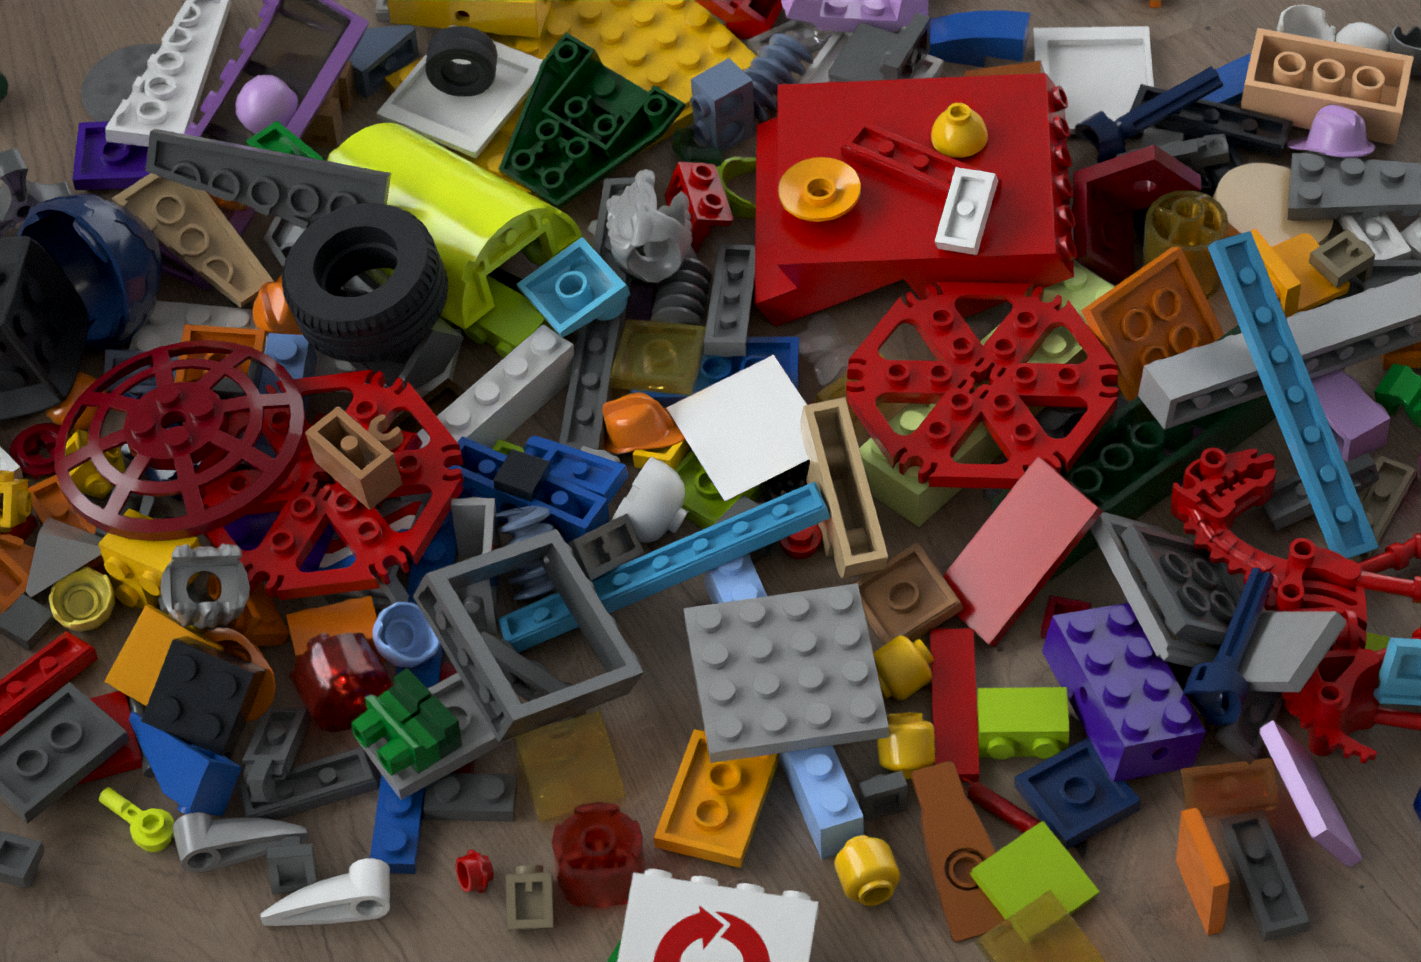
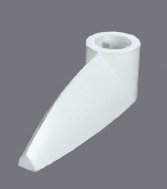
[260,858,390,926]

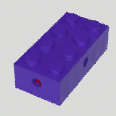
[1042,602,1206,782]

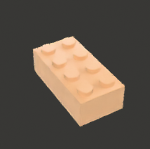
[1241,28,1414,145]

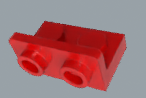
[664,162,733,253]

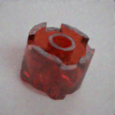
[289,632,393,732]
[551,802,646,908]

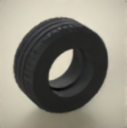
[282,203,449,363]

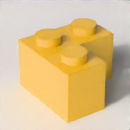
[98,508,200,609]

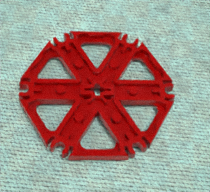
[846,282,1118,489]
[195,369,464,600]

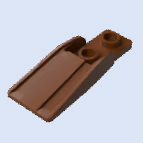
[911,761,1011,942]

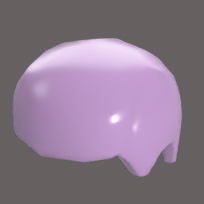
[235,75,298,134]

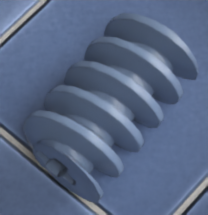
[744,34,814,122]
[495,506,556,600]

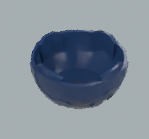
[17,194,162,352]

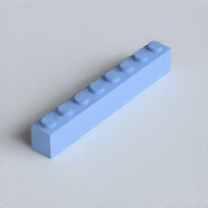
[704,553,864,859]

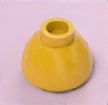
[931,103,988,158]

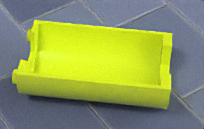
[327,123,583,329]

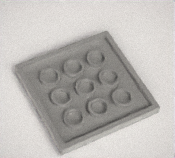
[684,583,889,763]

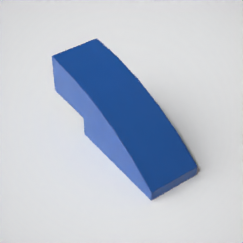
[928,10,1030,67]

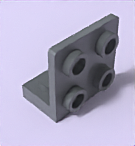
[828,13,931,82]

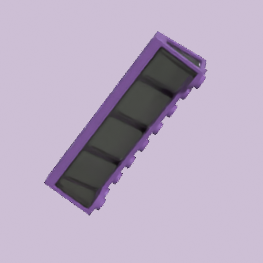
[158,0,369,291]

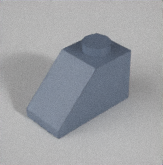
[329,25,419,99]

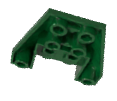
[499,32,686,209]

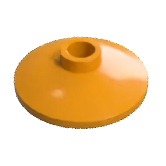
[778,157,861,222]

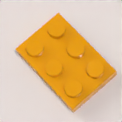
[654,729,780,868]

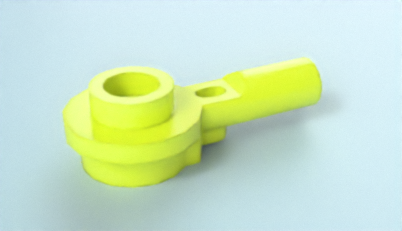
[99,787,174,852]

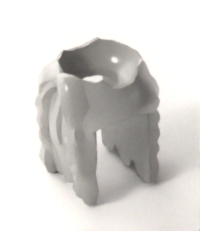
[606,169,693,283]
[160,544,250,629]

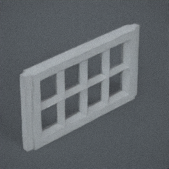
[1090,512,1221,668]

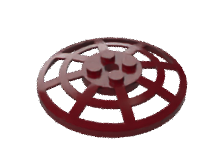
[54,340,307,541]

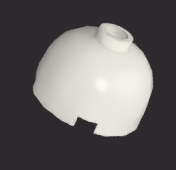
[611,457,688,543]

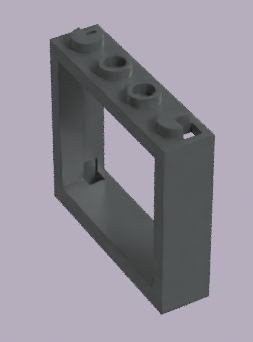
[413,529,644,743]

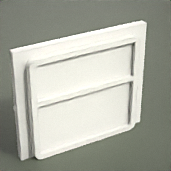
[376,24,543,158]
[1033,26,1157,134]

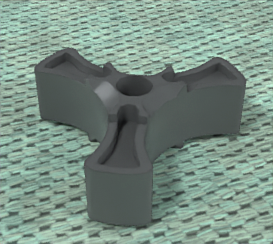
[0,149,72,237]

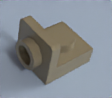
[1309,229,1375,288]
[506,865,554,931]

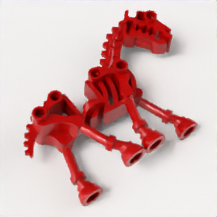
[1170,448,1421,764]

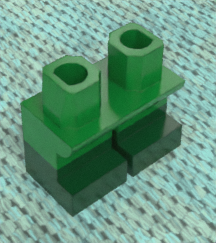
[351,668,462,776]

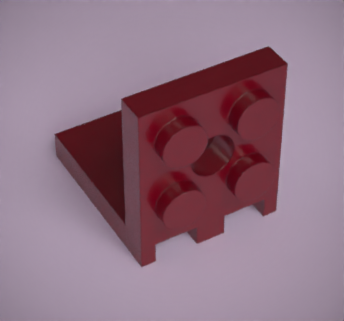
[1071,145,1201,286]

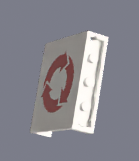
[617,869,818,962]

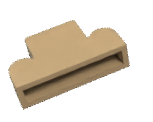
[801,397,888,579]

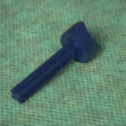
[1074,66,1224,163]
[1183,568,1274,726]

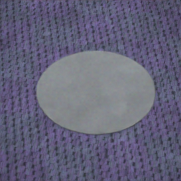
[81,44,162,122]

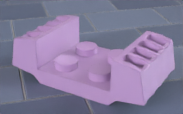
[781,0,928,33]

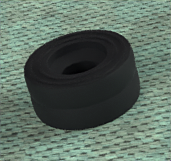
[425,26,498,97]

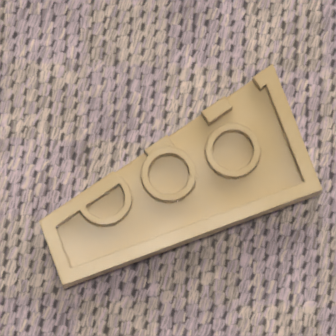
[112,173,274,308]

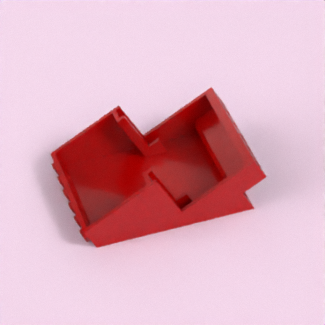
[755,73,1077,327]

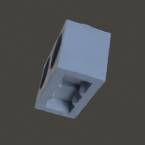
[690,58,755,156]

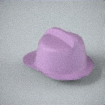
[1287,105,1375,158]

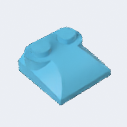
[516,237,631,338]

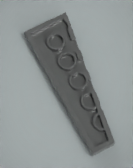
[146,129,391,229]
[1287,153,1421,220]

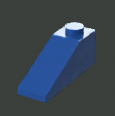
[129,712,242,817]

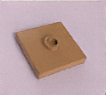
[852,541,964,645]

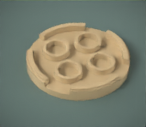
[1213,163,1334,247]

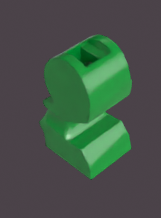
[1374,363,1421,429]

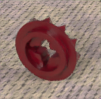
[10,423,73,481]

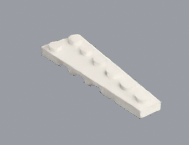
[105,0,231,147]

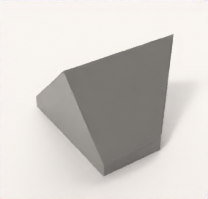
[26,517,103,598]

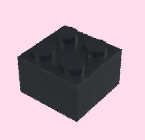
[141,636,267,756]

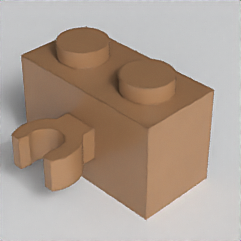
[305,406,403,510]

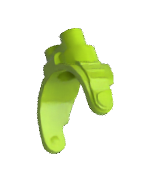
[716,157,756,219]

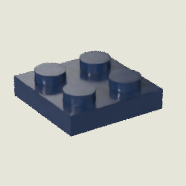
[1014,737,1141,850]

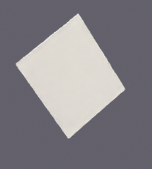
[667,355,809,501]

